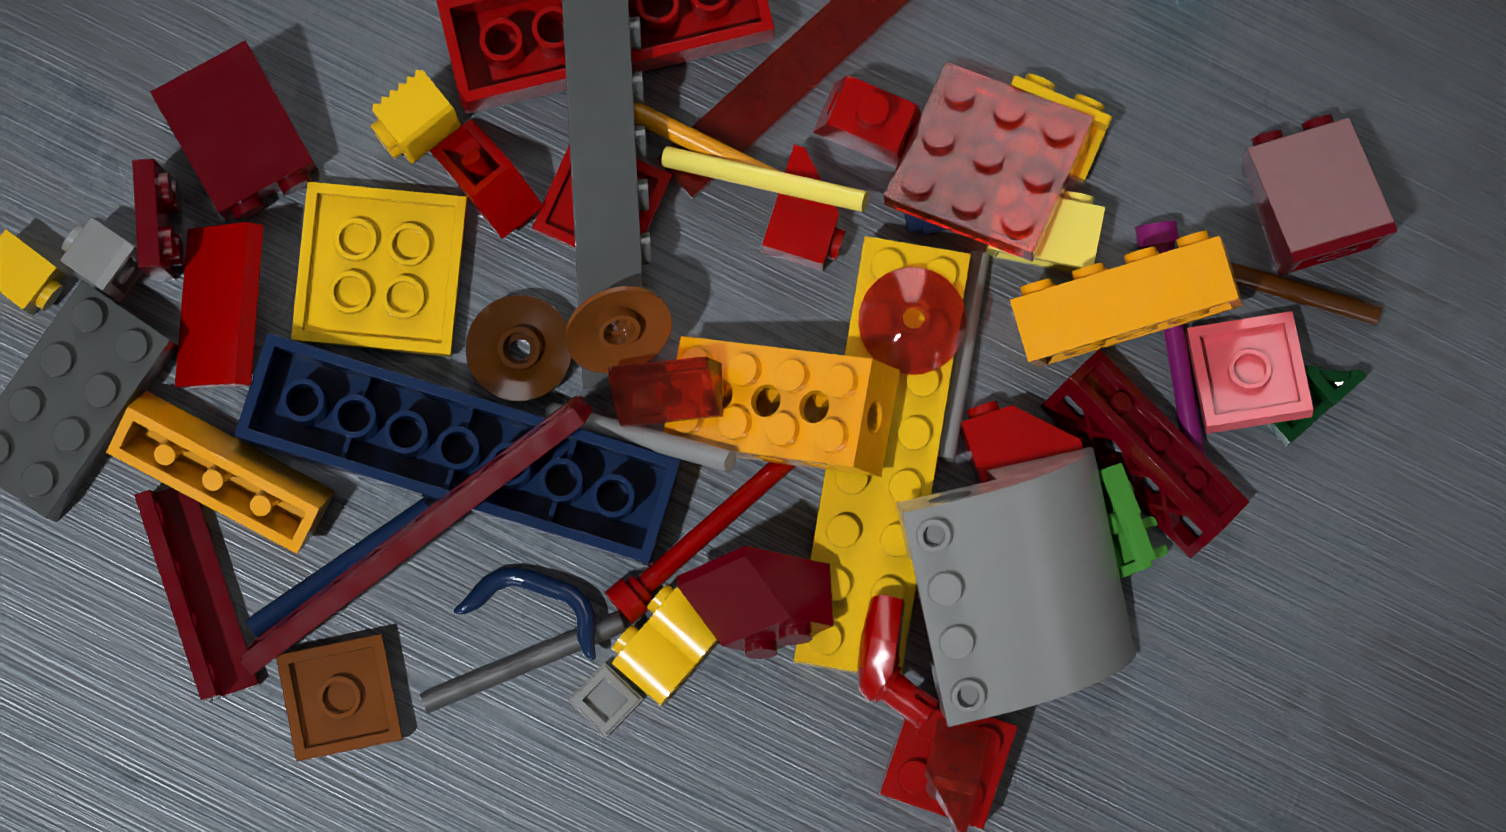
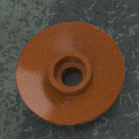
[565,286,672,373]

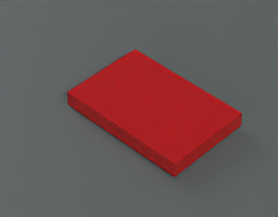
[175,222,264,389]

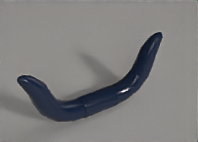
[454,567,596,661]

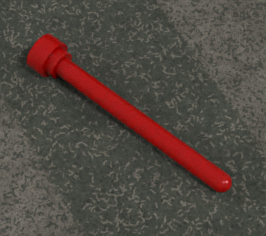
[604,462,796,624]

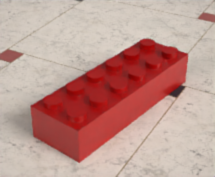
[436,0,775,114]

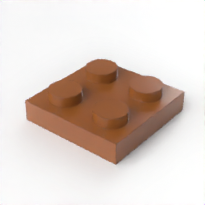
[276,634,404,762]

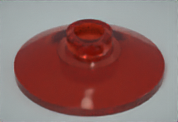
[858,267,967,375]

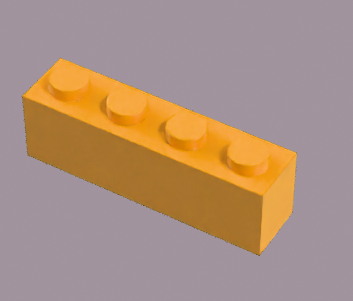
[106,391,335,554]

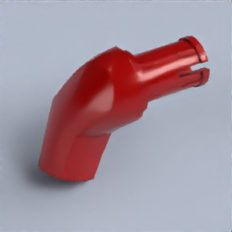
[857,595,939,729]

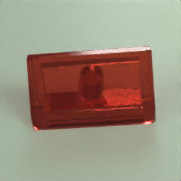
[608,357,723,427]

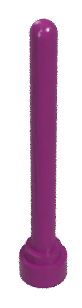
[1134,220,1206,457]

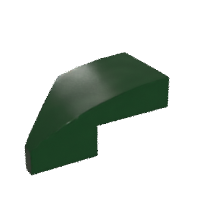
[1266,366,1367,447]

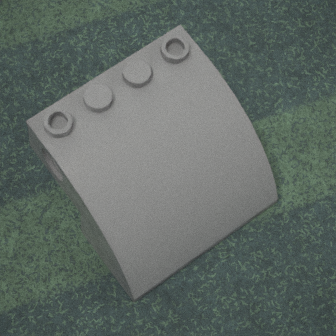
[896,447,1136,727]

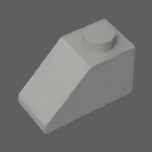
[60,217,143,304]

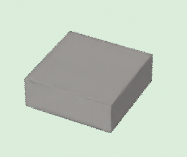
[567,662,644,738]

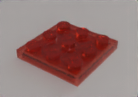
[883,62,1094,262]

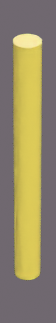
[661,146,869,212]

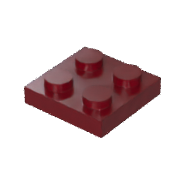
[132,158,184,282]

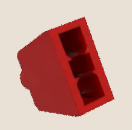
[813,75,926,172]

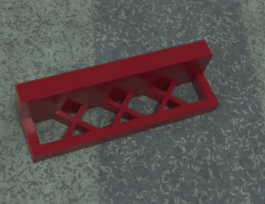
[1041,349,1250,559]
[134,488,261,702]

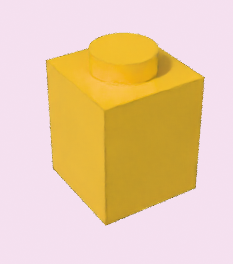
[0,229,66,316]

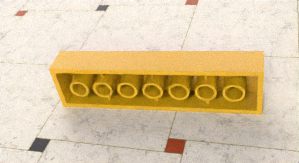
[793,236,971,674]

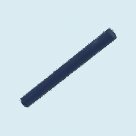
[245,498,429,637]

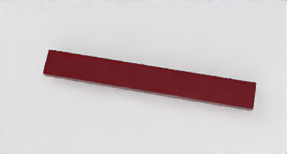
[239,395,593,676]

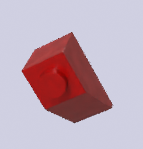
[430,118,544,239]
[762,144,845,271]
[960,400,1084,484]

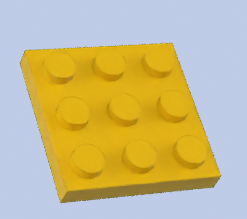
[291,182,468,357]

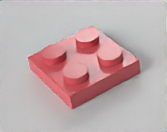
[1186,311,1314,434]

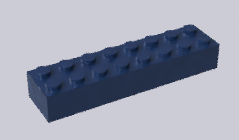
[234,333,682,567]

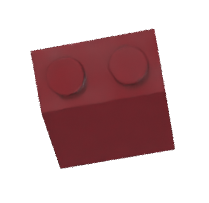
[677,546,834,659]

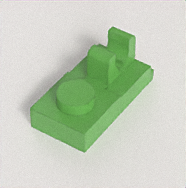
[1098,463,1168,579]

